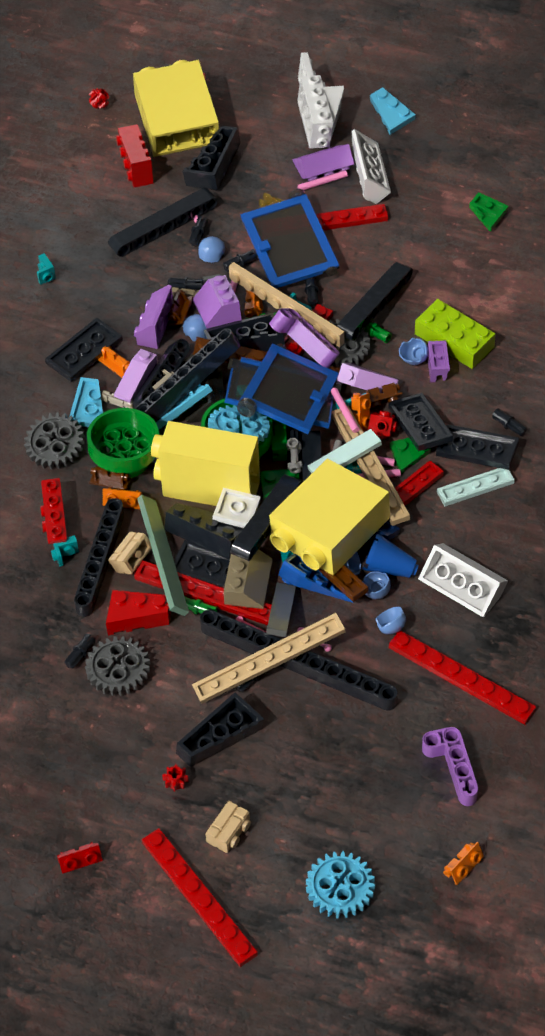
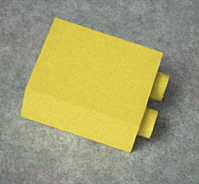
[133,60,219,157]
[151,421,260,506]
[269,458,390,575]

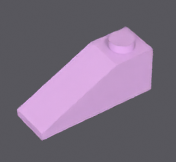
[114,349,157,403]
[337,363,399,393]

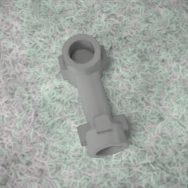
[286,438,302,474]

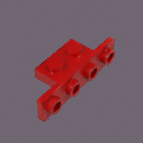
[40,478,67,544]

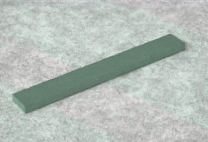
[137,494,189,616]

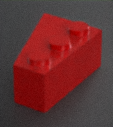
[106,590,172,636]

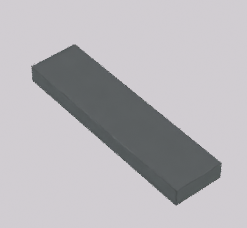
[266,583,296,637]

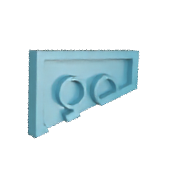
[370,87,416,135]
[69,377,103,427]

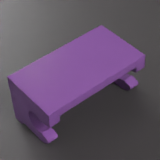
[427,341,450,382]

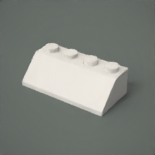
[352,129,391,204]
[418,543,508,617]

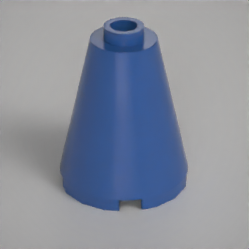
[363,534,419,578]

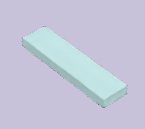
[308,429,382,474]
[437,468,514,507]

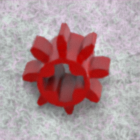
[89,88,109,109]
[162,764,189,792]

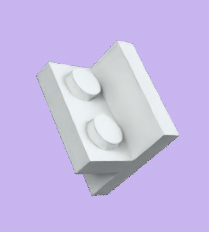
[213,488,260,528]

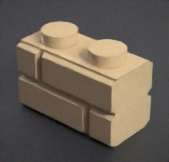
[108,532,152,575]
[206,801,251,853]

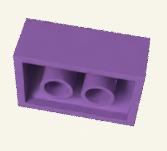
[293,144,354,181]
[193,275,242,328]
[134,285,173,349]

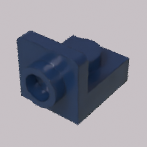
[368,520,400,545]

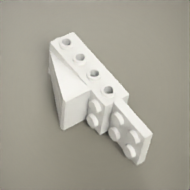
[297,52,344,148]

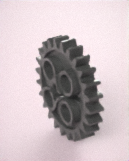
[329,319,370,368]
[24,412,85,470]
[85,636,150,696]

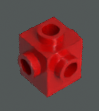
[368,411,397,439]

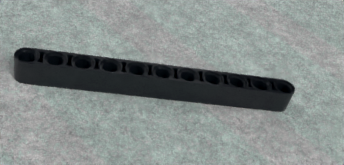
[200,610,397,711]

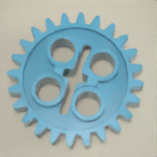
[208,405,270,444]
[306,851,375,918]

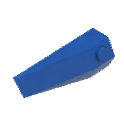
[278,553,353,603]

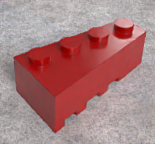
[116,124,153,188]

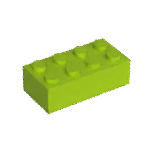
[415,299,496,369]

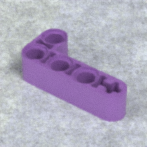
[269,308,339,368]
[422,727,478,806]

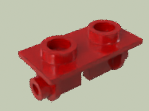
[57,842,103,874]

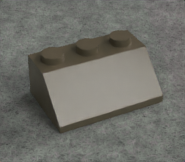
[224,549,272,609]

